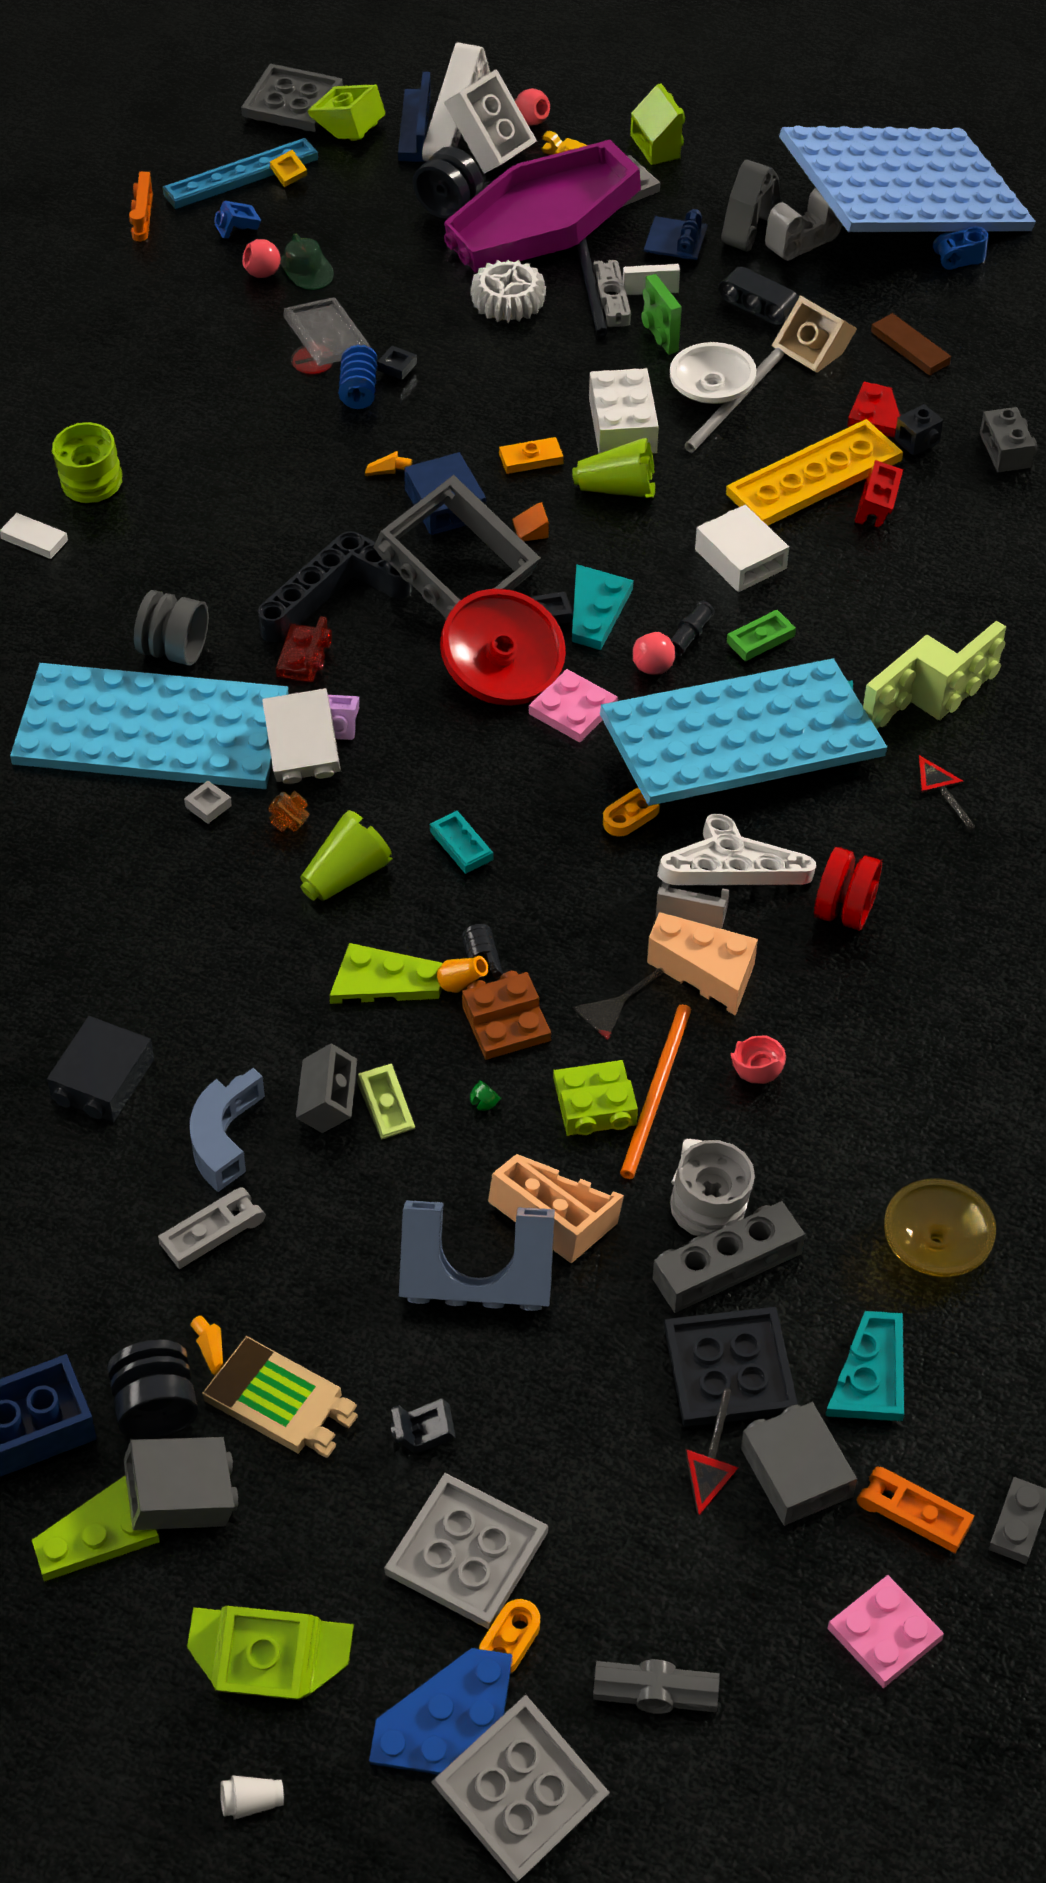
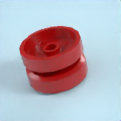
[814,847,882,931]

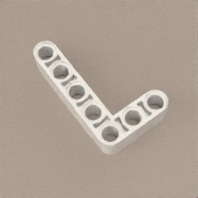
[422,42,490,161]

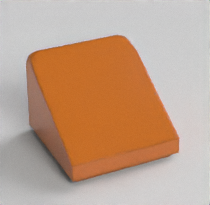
[512,503,549,542]

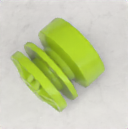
[52,422,122,503]

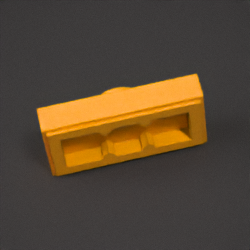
[499,437,563,474]

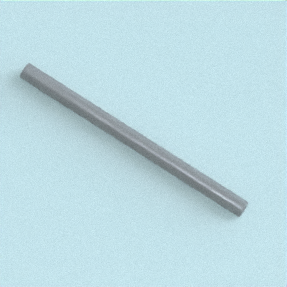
[685,348,784,453]

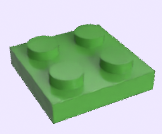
[641,274,682,355]

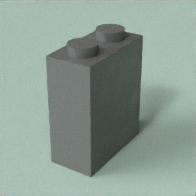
[741,1402,857,1526]
[124,1437,238,1530]

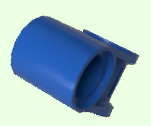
[933,227,988,270]

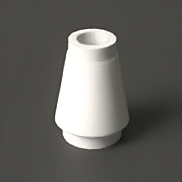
[221,1776,284,1819]

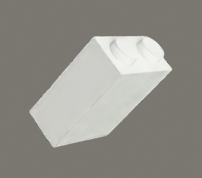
[695,505,789,592]
[262,688,341,784]

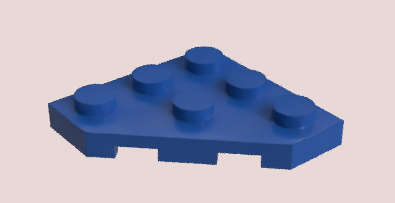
[369,1648,513,1775]

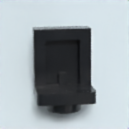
[391,1399,456,1454]

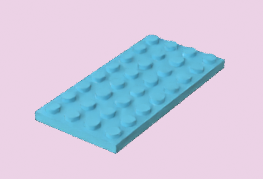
[599,658,887,806]
[10,663,289,789]

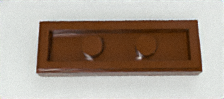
[871,313,951,375]

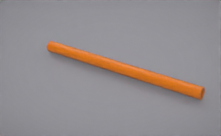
[620,1004,691,1179]

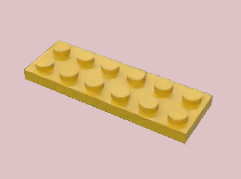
[726,419,903,526]

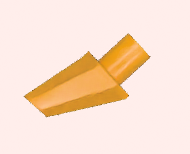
[365,452,412,476]
[190,1316,223,1375]

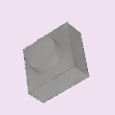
[184,781,232,824]

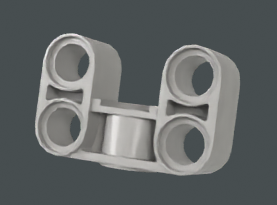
[765,187,842,261]

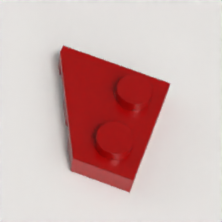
[847,382,900,438]

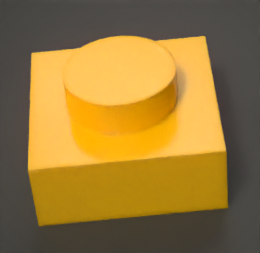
[270,150,307,187]

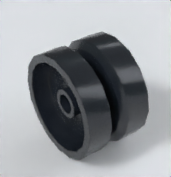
[413,147,483,219]

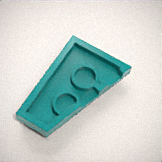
[572,564,634,650]
[826,1311,904,1421]

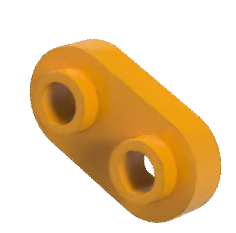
[603,788,660,836]
[479,1599,540,1674]

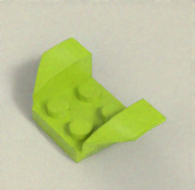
[187,1606,354,1700]

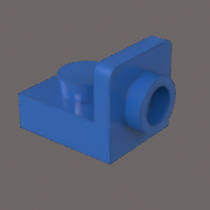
[215,200,261,239]

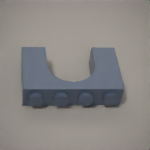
[399,1200,555,1311]

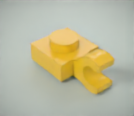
[542,131,587,154]

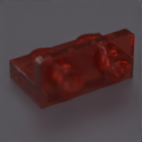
[276,616,332,682]

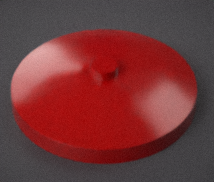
[440,589,566,705]

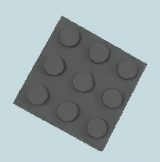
[241,64,343,132]

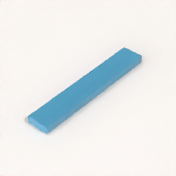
[163,138,318,209]

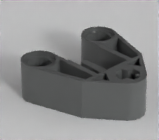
[721,159,781,252]

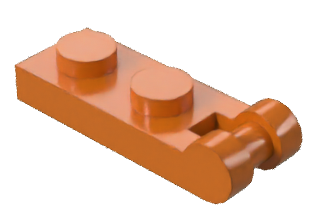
[129,172,153,241]
[856,1467,975,1553]

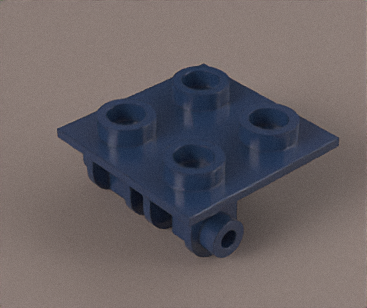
[643,209,708,260]

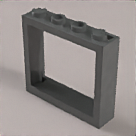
[373,475,540,619]

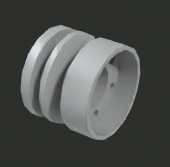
[670,1140,755,1236]

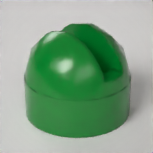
[470,1080,501,1111]

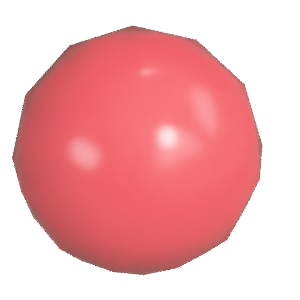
[515,88,550,127]
[243,239,281,278]
[632,632,675,676]

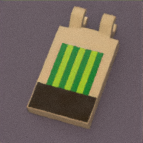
[202,1336,358,1458]

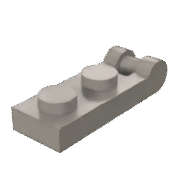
[158,1187,266,1269]

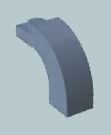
[190,1068,265,1192]

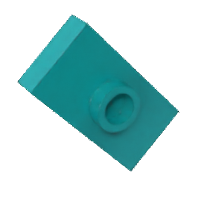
[430,810,493,874]

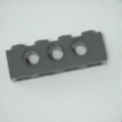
[653,1201,805,1313]

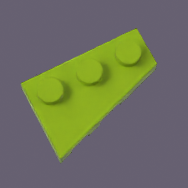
[330,943,443,1004]
[32,1475,159,1581]

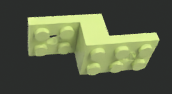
[863,621,1006,729]

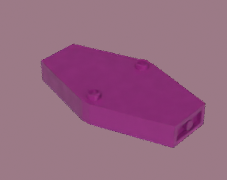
[444,140,641,273]

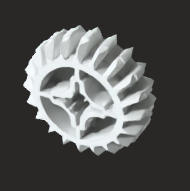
[471,260,546,323]

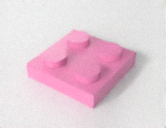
[529,669,618,742]
[828,1575,944,1688]

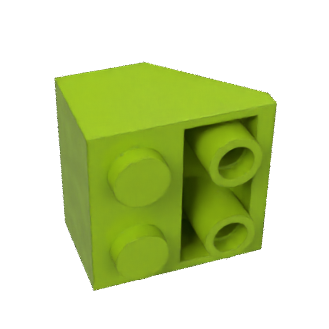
[630,83,685,165]

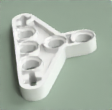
[657,814,816,885]

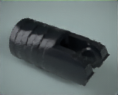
[462,924,503,981]

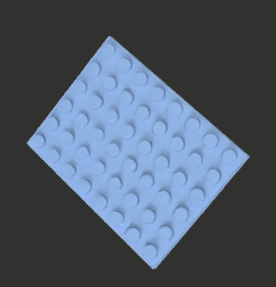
[779,126,1036,232]

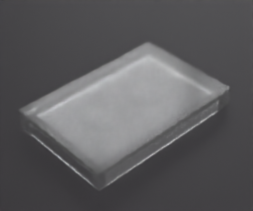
[284,297,371,366]

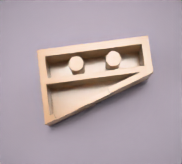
[647,912,758,1015]
[488,1154,624,1263]

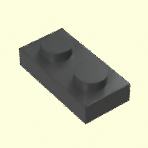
[988,1477,1046,1564]

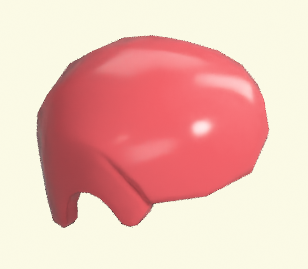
[731,1035,786,1084]

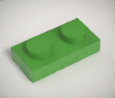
[727,610,796,661]

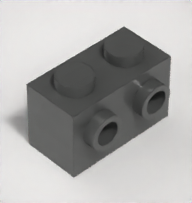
[980,407,1037,472]
[296,1043,357,1133]

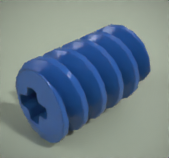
[338,345,377,409]

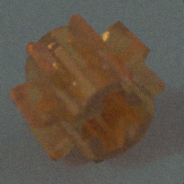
[268,791,309,832]

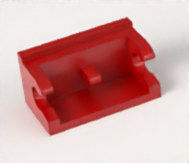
[854,460,903,527]

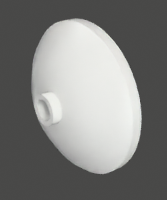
[670,342,757,404]

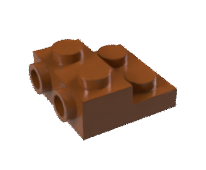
[462,971,551,1060]

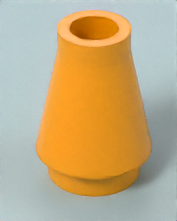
[437,956,488,993]

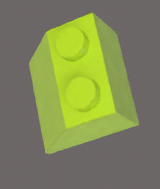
[307,84,386,141]

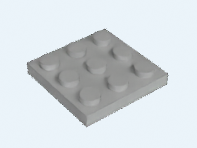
[385,1473,548,1629]
[431,1695,609,1882]

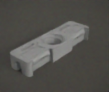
[593,260,631,327]

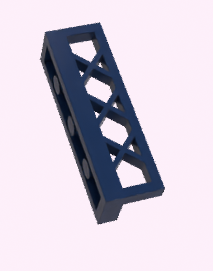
[398,72,431,162]

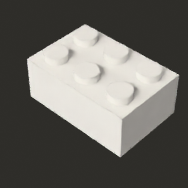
[444,69,537,173]
[589,368,659,453]

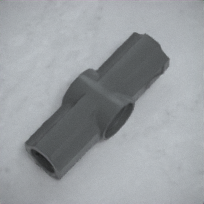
[593,1659,720,1714]

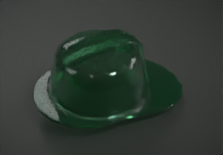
[280,234,334,290]

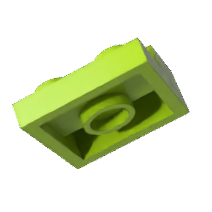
[553,1060,638,1136]

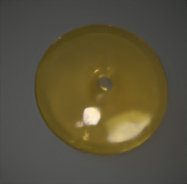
[884,1179,996,1277]

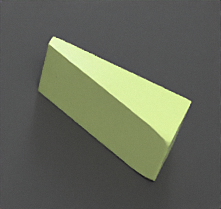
[357,1063,415,1140]

